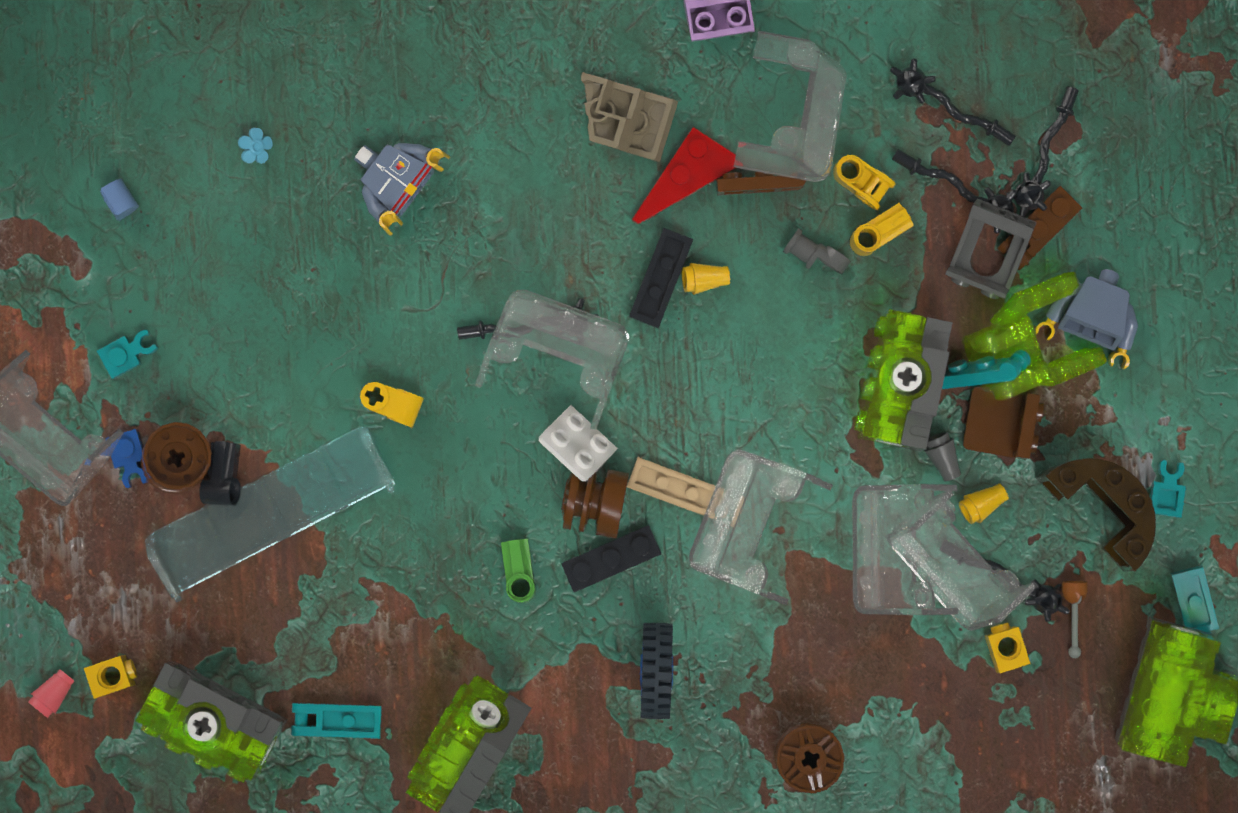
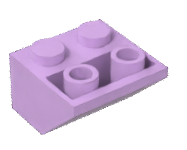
[683,0,755,42]

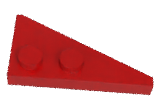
[632,127,744,224]

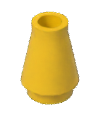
[682,263,730,295]
[959,483,1009,524]

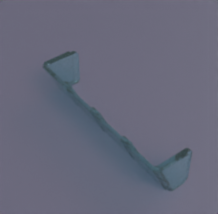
[145,426,396,602]

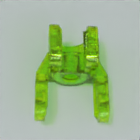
[962,272,1107,400]

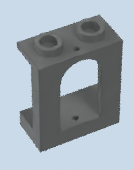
[945,198,1037,299]

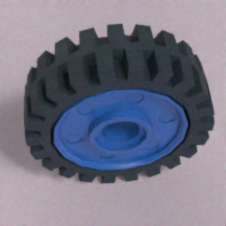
[640,623,673,719]

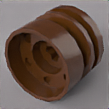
[141,422,212,494]
[561,469,629,539]
[774,722,845,794]

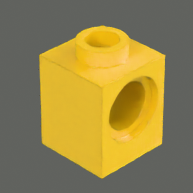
[985,622,1031,673]
[84,655,137,699]

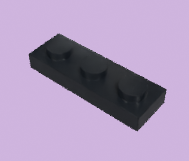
[629,228,693,329]
[561,525,661,593]

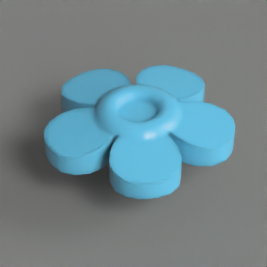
[238,128,273,164]

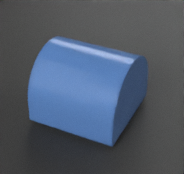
[100,179,139,221]

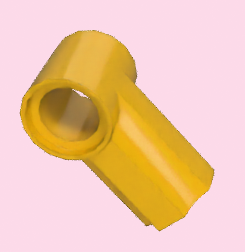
[850,203,914,256]

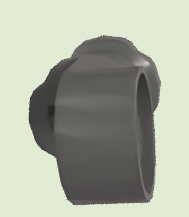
[783,228,851,275]

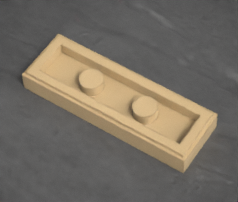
[627,457,728,520]

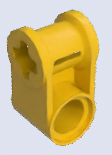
[833,155,896,210]
[360,382,424,428]

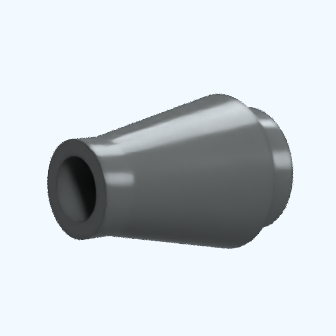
[924,432,961,482]

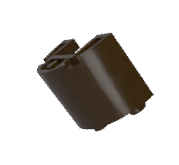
[1036,458,1156,572]

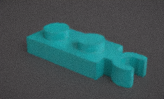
[1170,565,1220,652]

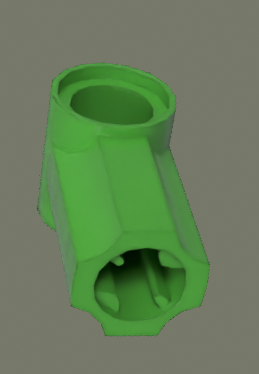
[501,539,536,603]

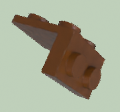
[963,387,1044,460]

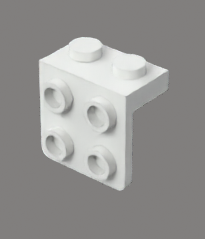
[539,405,618,481]

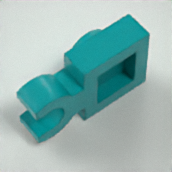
[97,330,159,379]
[1150,460,1186,518]

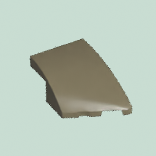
[581,72,678,162]

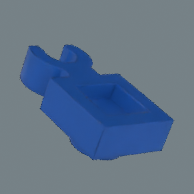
[105,429,148,489]

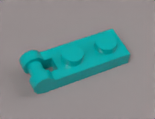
[942,350,1031,389]
[291,703,382,739]

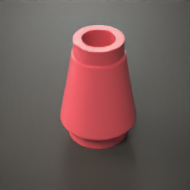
[28,669,74,718]

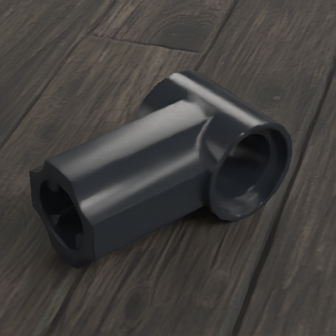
[199,441,241,506]

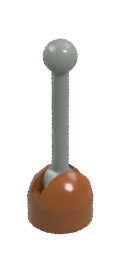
[1062,581,1088,658]

